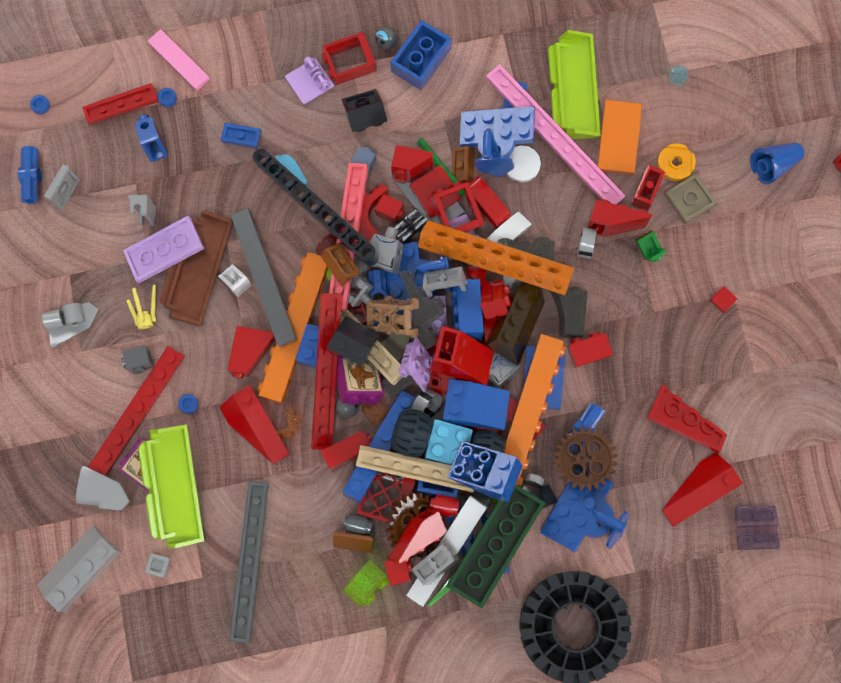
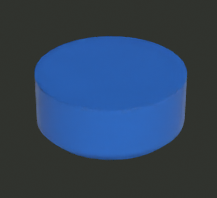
[158,88,177,107]
[30,95,50,115]
[178,394,199,414]

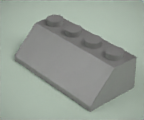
[37,525,122,612]

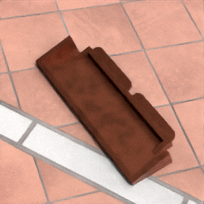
[159,210,232,326]

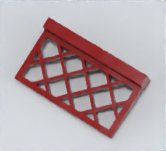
[357,452,424,524]

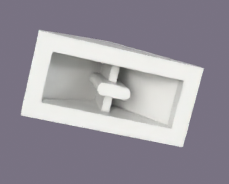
[219,264,252,298]

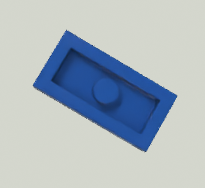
[221,123,261,149]

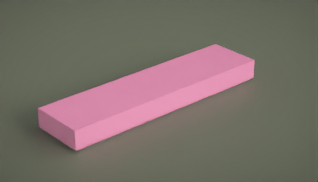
[148,29,210,91]

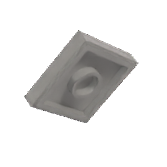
[44,164,80,211]

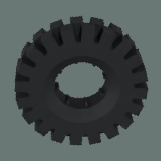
[519,571,632,683]

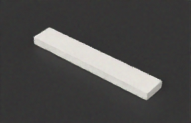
[406,496,488,607]

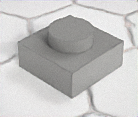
[145,553,171,578]

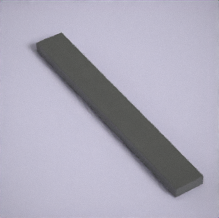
[231,208,297,348]
[229,481,269,643]

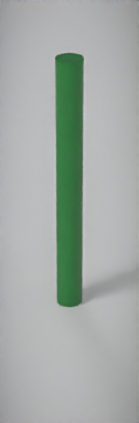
[417,138,465,197]

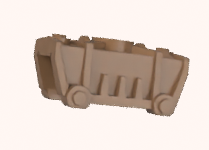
[367,296,419,338]

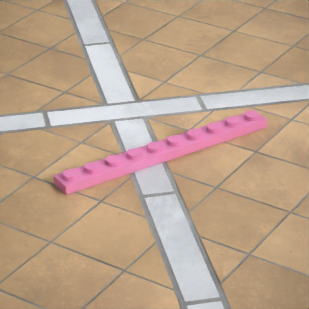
[486,64,625,205]

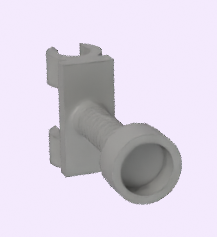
[349,277,389,322]

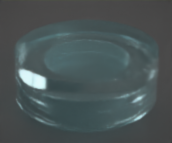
[669,66,689,85]

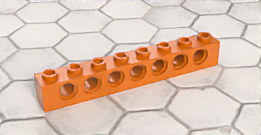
[418,221,574,295]

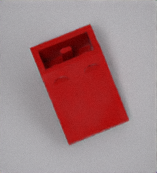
[587,199,652,237]
[429,326,494,386]

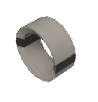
[577,227,596,259]
[412,388,442,418]

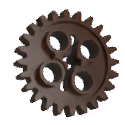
[553,427,618,492]
[385,492,445,558]

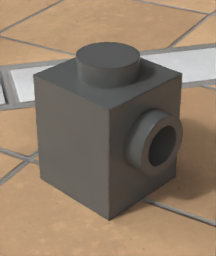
[121,345,154,374]

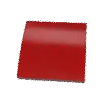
[409,165,461,219]

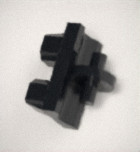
[395,209,428,244]

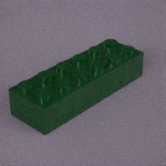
[446,484,545,609]

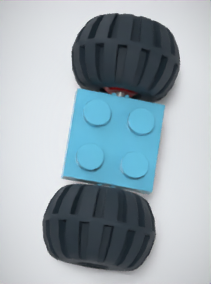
[391,409,505,465]

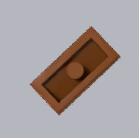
[451,146,475,183]
[321,243,361,286]
[333,531,374,553]

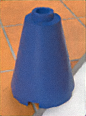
[750,143,805,184]

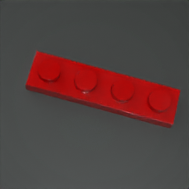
[82,83,159,126]

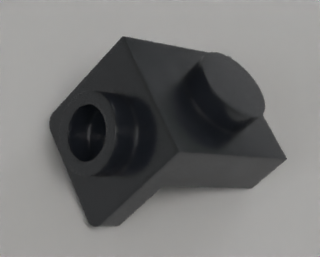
[530,484,558,509]

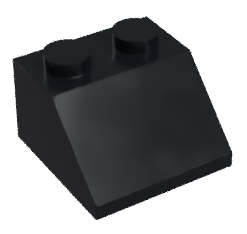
[341,89,388,132]
[327,316,380,369]

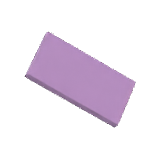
[123,216,205,283]

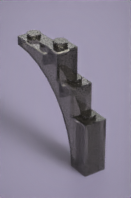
[496,237,588,339]
[381,268,446,398]

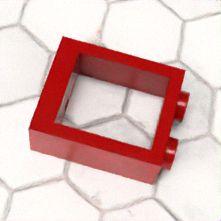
[321,32,377,85]
[430,181,484,233]

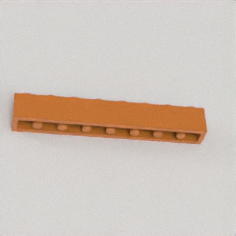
[257,252,329,405]
[505,334,566,487]

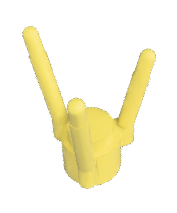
[127,284,156,329]

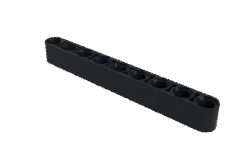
[252,148,379,266]

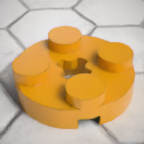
[657,143,696,181]

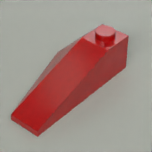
[219,385,290,464]
[662,452,743,527]

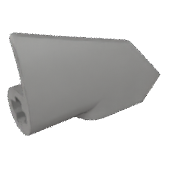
[42,302,99,348]
[76,466,130,511]

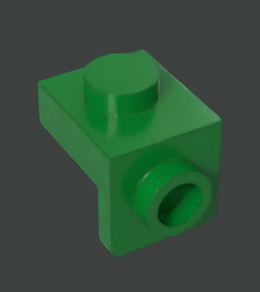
[635,231,667,262]

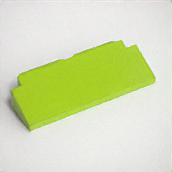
[548,30,601,139]
[138,424,204,548]

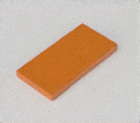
[597,99,642,175]

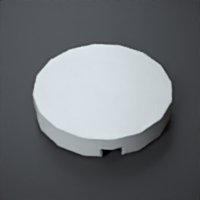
[507,145,541,183]

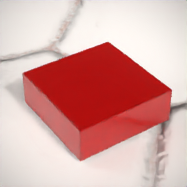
[709,286,738,313]

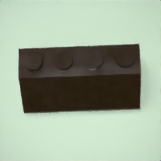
[485,280,545,366]

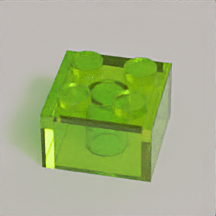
[343,559,389,607]

